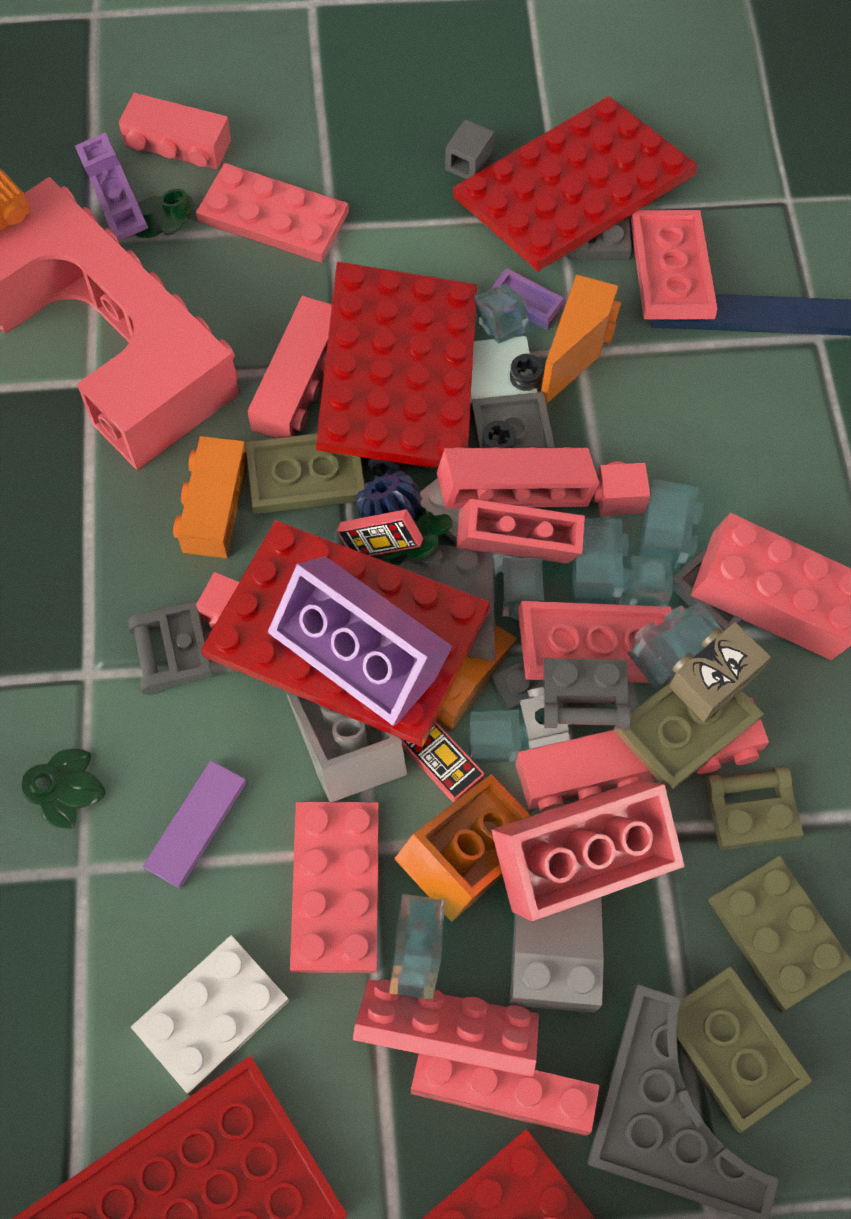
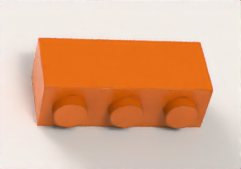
[173,436,248,558]

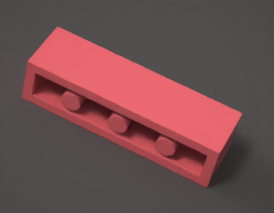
[248,296,332,438]
[437,447,599,509]
[411,1054,599,1136]

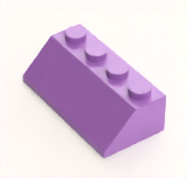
[268,556,452,726]

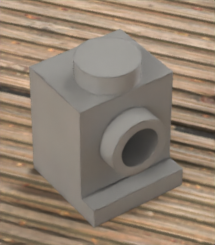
[520,686,575,749]

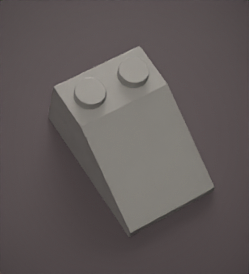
[286,691,407,803]
[509,897,604,1013]

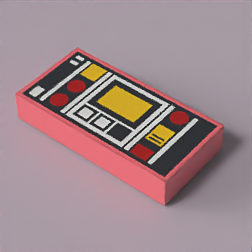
[337,509,423,556]
[401,721,485,803]

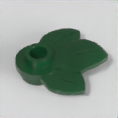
[135,189,194,238]
[384,507,453,561]
[21,749,106,829]

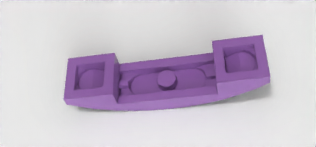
[75,132,148,241]

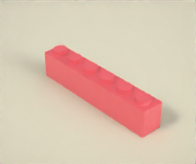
[515,697,769,812]

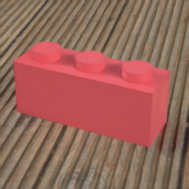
[119,93,232,170]
[456,499,585,564]

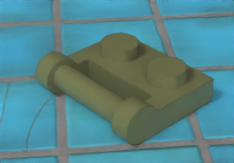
[705,765,804,851]

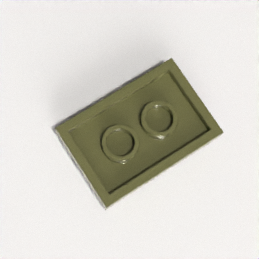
[245,434,365,514]
[614,681,764,793]
[708,856,851,1012]
[676,966,812,1133]

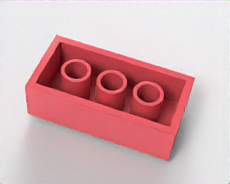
[690,513,851,660]
[491,780,685,921]

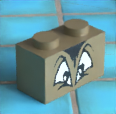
[669,622,771,722]

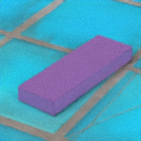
[143,760,247,890]

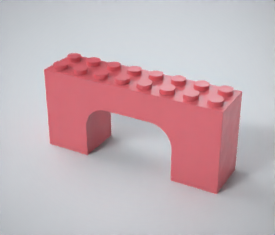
[0,177,240,471]

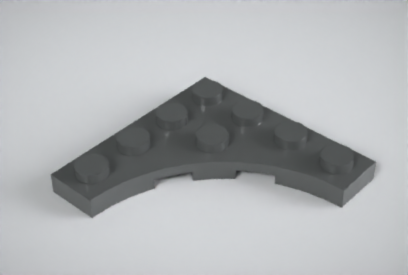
[587,984,779,1219]

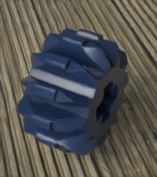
[356,471,422,520]

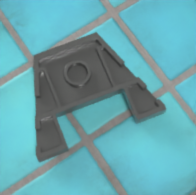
[398,544,496,661]

